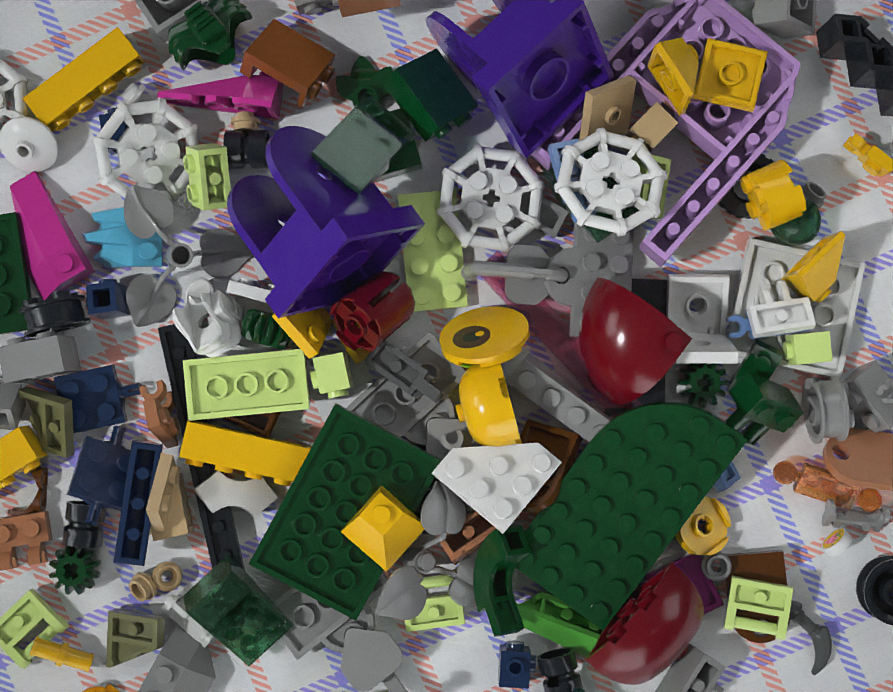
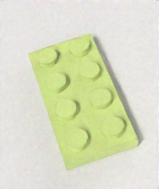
[398,189,468,312]
[183,349,311,421]

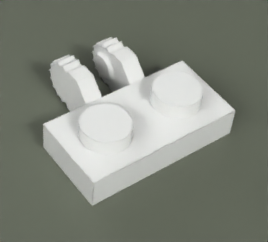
[747,280,816,338]

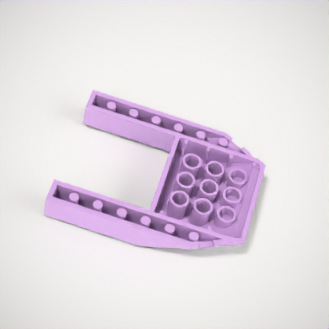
[530,0,801,267]

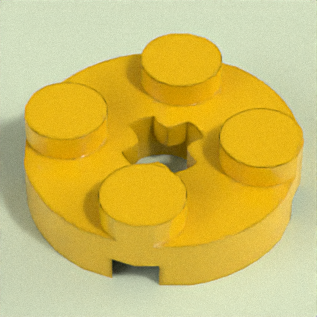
[675,496,731,555]

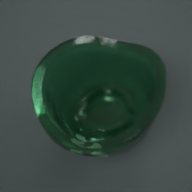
[770,196,821,246]

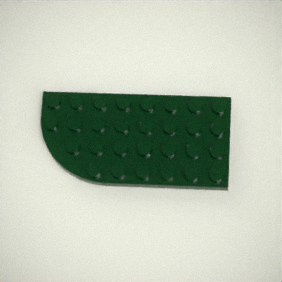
[515,402,748,630]

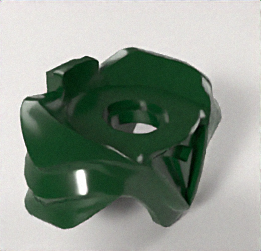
[168,0,253,71]

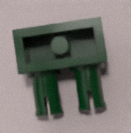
[725,372,804,445]

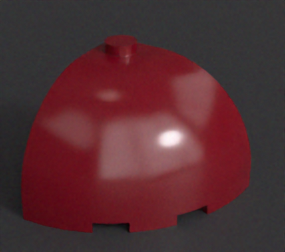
[579,277,693,405]
[586,563,704,685]

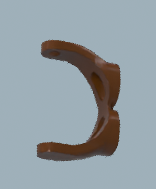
[8,466,48,515]

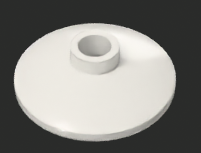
[0,117,59,172]

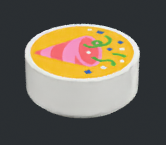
[822,528,852,557]

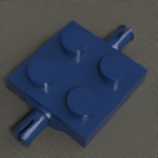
[54,364,141,433]
[67,426,131,525]

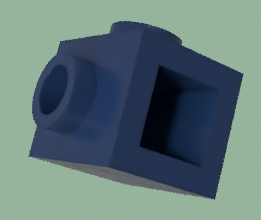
[86,279,130,319]
[498,641,536,689]

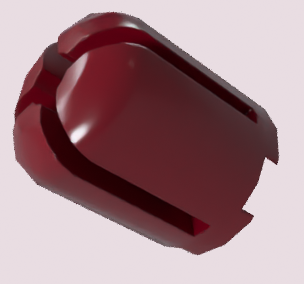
[330,271,415,353]

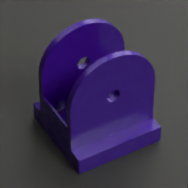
[426,0,615,158]
[227,126,425,319]

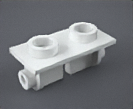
[161,586,224,648]

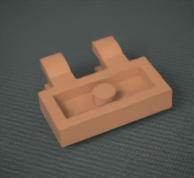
[139,380,180,449]
[0,511,53,571]

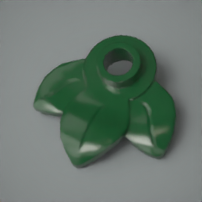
[336,56,393,114]

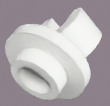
[121,83,153,116]

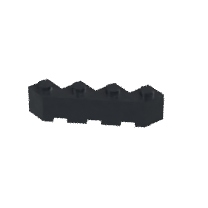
[816,13,893,117]

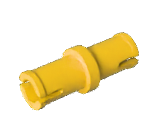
[29,636,94,672]

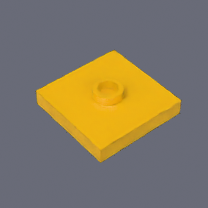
[693,38,768,112]

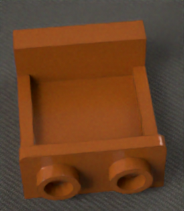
[240,19,335,107]

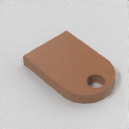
[823,428,893,491]

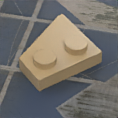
[146,453,180,532]

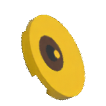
[439,306,530,368]

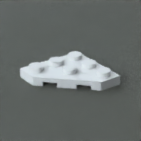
[432,443,562,534]

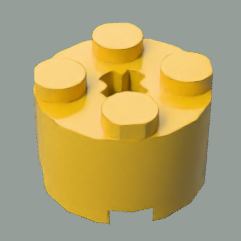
[739,160,806,231]

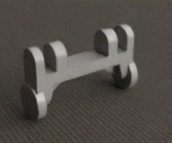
[822,499,890,532]

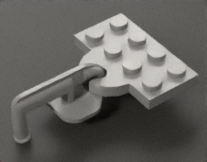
[461,222,634,337]
[346,332,481,460]
[262,572,408,692]

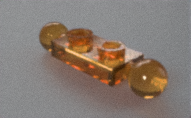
[773,461,882,512]

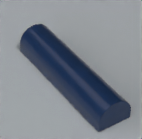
[113,440,163,566]

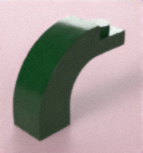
[473,525,531,637]

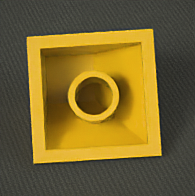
[647,37,699,116]
[781,231,845,303]
[341,485,424,572]

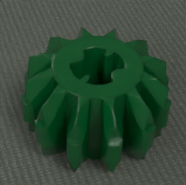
[241,309,291,349]
[677,363,729,408]
[49,546,101,595]

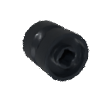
[223,130,270,169]
[62,501,106,548]
[537,648,583,692]

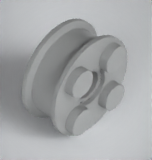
[802,375,855,444]

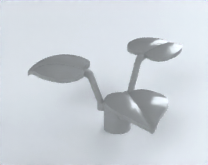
[124,185,253,327]
[376,480,477,620]

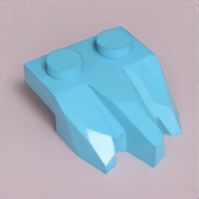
[82,207,162,268]

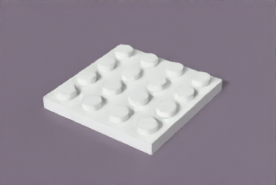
[727,238,866,379]

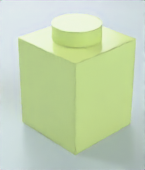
[782,331,833,365]

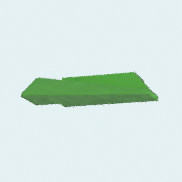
[516,592,603,657]

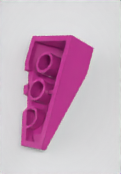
[157,71,284,119]
[10,171,96,300]

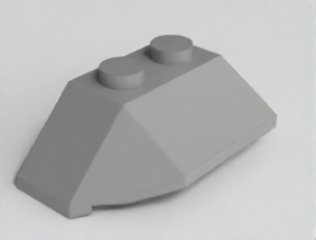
[138,625,216,692]

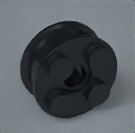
[18,290,91,338]
[856,556,893,625]

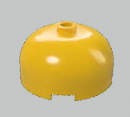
[455,363,522,447]

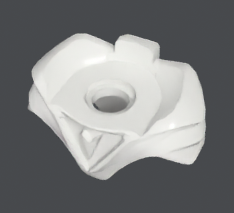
[172,277,245,358]

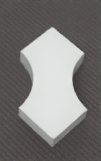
[193,471,278,517]

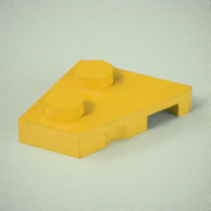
[272,308,332,359]

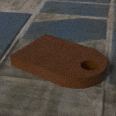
[520,419,583,513]
[725,550,790,643]

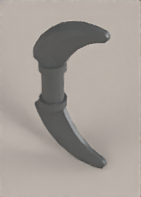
[759,600,832,675]

